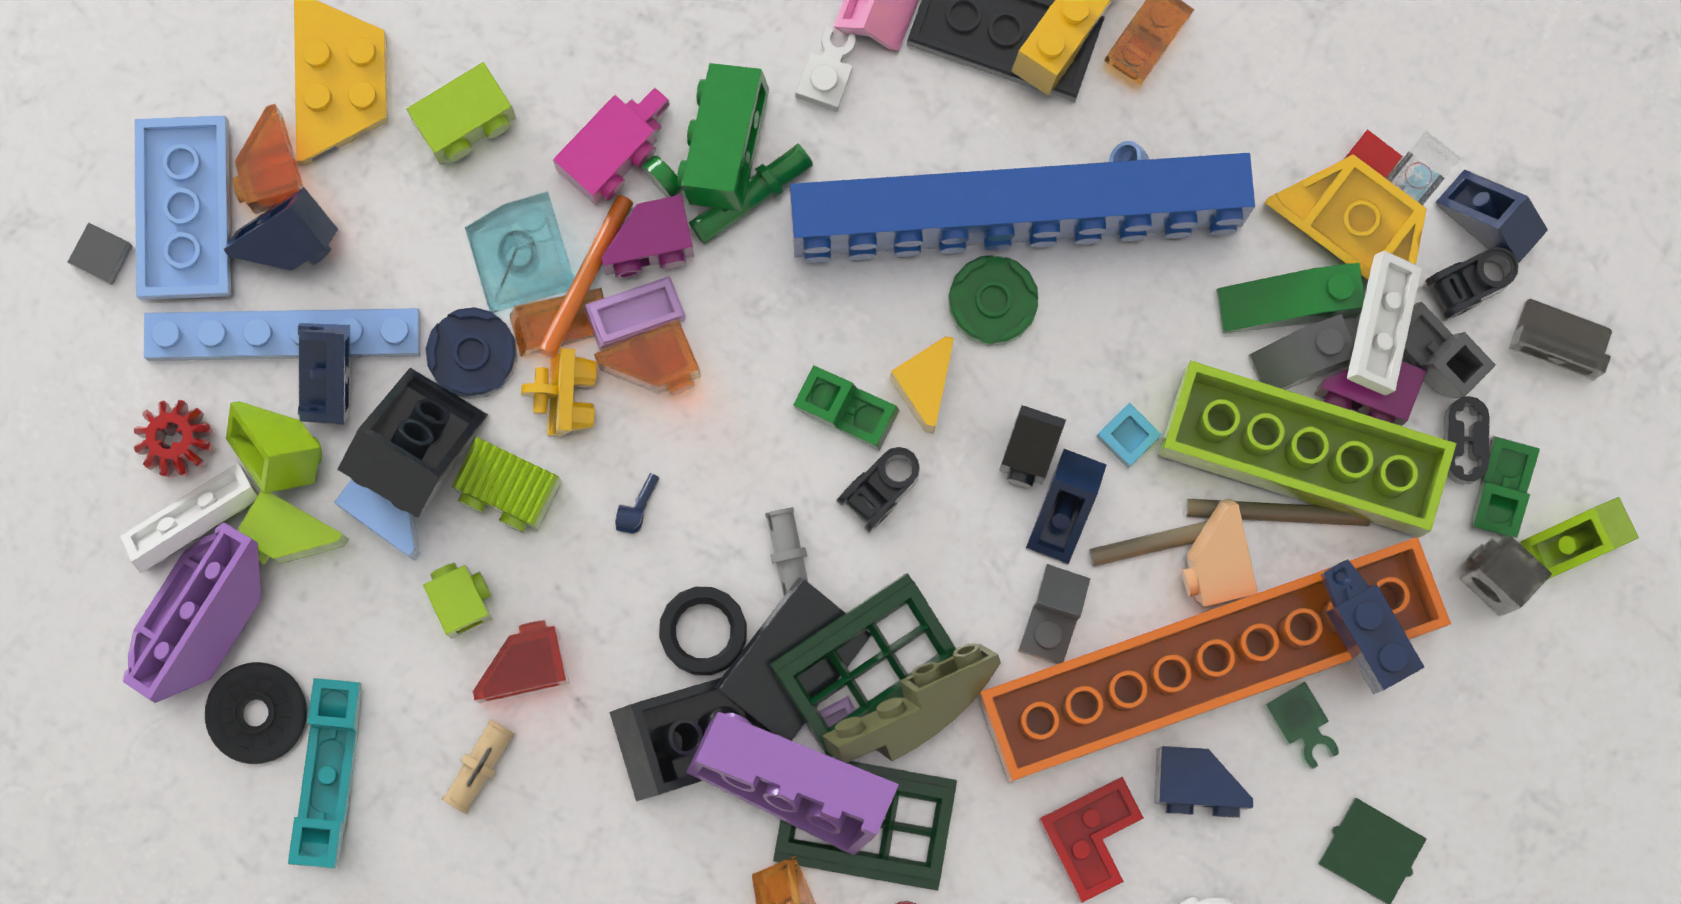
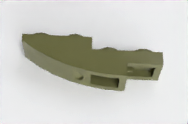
[822,644,1001,763]

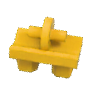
[521,348,597,437]

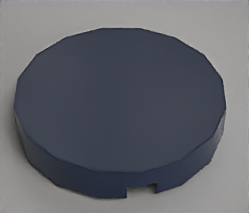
[425,307,518,399]

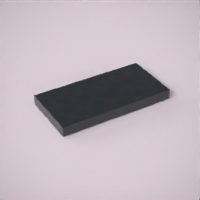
[907,0,1105,102]

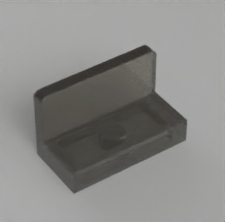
[1508,299,1612,381]

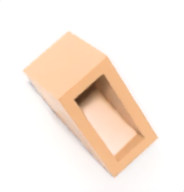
[1182,499,1258,607]

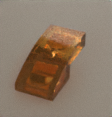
[1104,0,1195,85]

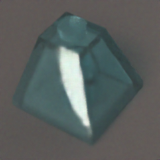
[465,191,574,313]

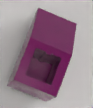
[602,194,694,278]
[1314,361,1426,426]

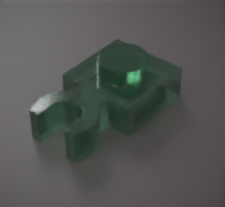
[1263,682,1339,769]

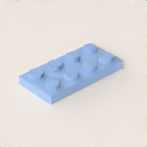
[135,116,231,300]

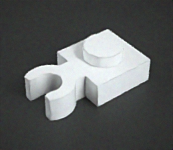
[795,26,856,112]

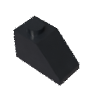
[999,405,1066,488]

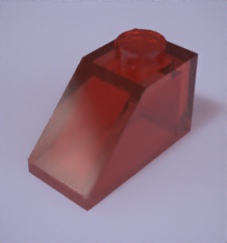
[473,620,570,704]

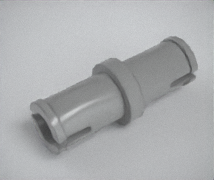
[765,507,808,596]

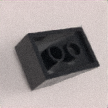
[337,368,488,518]
[609,677,770,801]

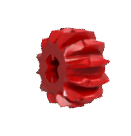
[134,400,213,478]

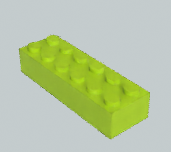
[1158,360,1457,538]

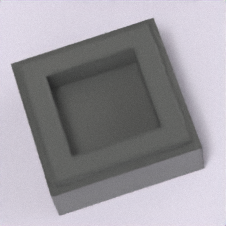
[67,222,132,285]

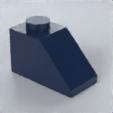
[1436,169,1548,263]
[223,187,338,270]
[1026,448,1107,564]

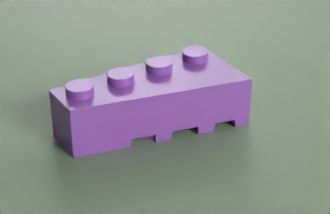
[686,712,899,856]

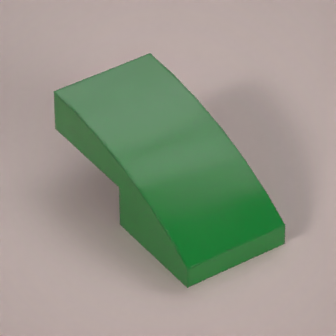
[793,365,900,450]
[1472,435,1540,538]

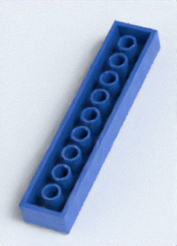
[790,153,1255,263]

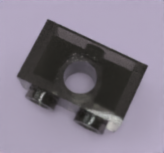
[1459,535,1552,616]

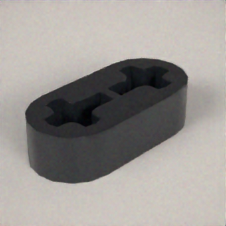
[1444,396,1490,485]

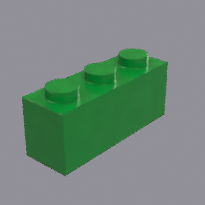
[677,63,769,211]

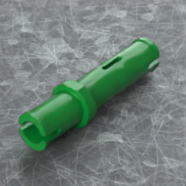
[688,143,813,244]

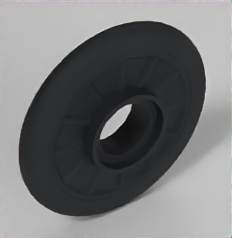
[205,662,307,764]

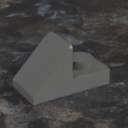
[1018,564,1091,664]

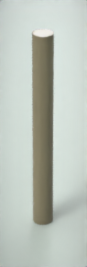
[1186,498,1370,526]

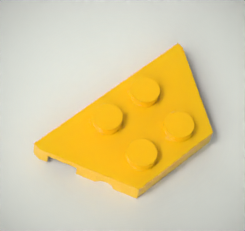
[294,0,388,165]
[1264,155,1427,280]

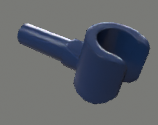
[615,473,660,534]

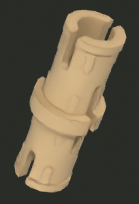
[442,719,515,814]

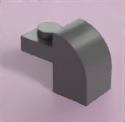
[1403,302,1496,398]

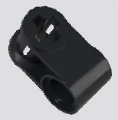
[1425,247,1518,321]
[836,447,920,533]

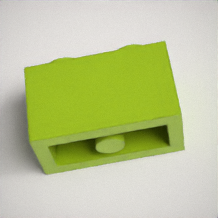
[406,62,516,164]

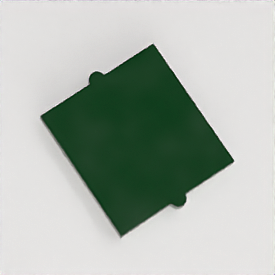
[1318,798,1427,904]

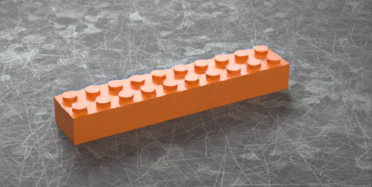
[977,537,1451,783]

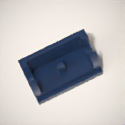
[298,323,350,425]

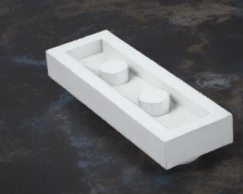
[1347,251,1422,395]
[120,462,258,573]

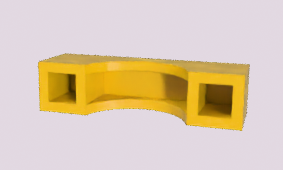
[1011,0,1113,96]

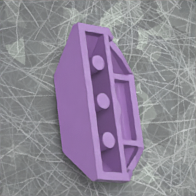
[122,522,261,703]

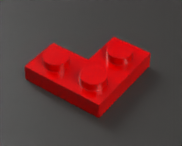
[1039,777,1144,903]

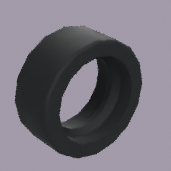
[659,586,747,676]

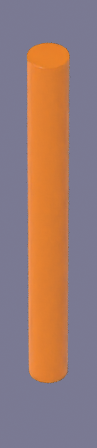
[538,195,633,358]

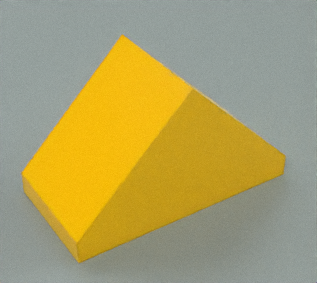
[890,336,954,434]

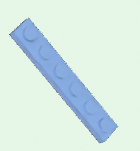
[144,308,420,361]

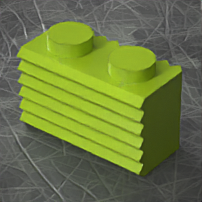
[451,437,562,533]

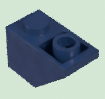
[1154,746,1253,818]

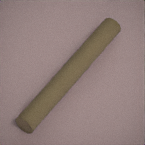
[1089,521,1207,567]

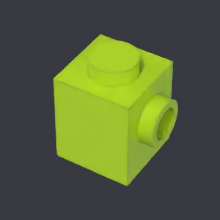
[423,563,493,639]

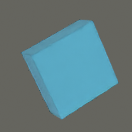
[1096,403,1162,468]

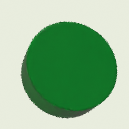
[641,155,683,197]

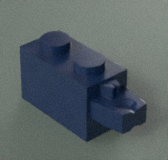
[1321,559,1425,694]

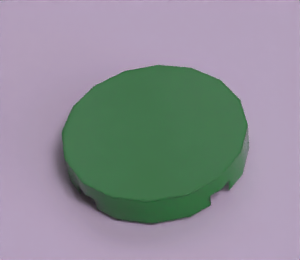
[948,255,1038,346]

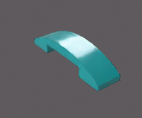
[288,678,361,869]

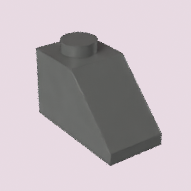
[1249,314,1354,390]

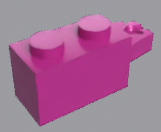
[553,88,670,206]

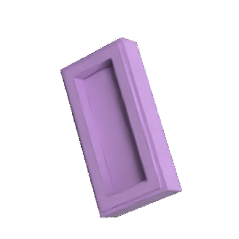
[584,276,686,350]

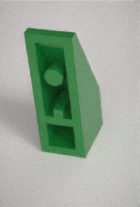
[1216,263,1365,334]

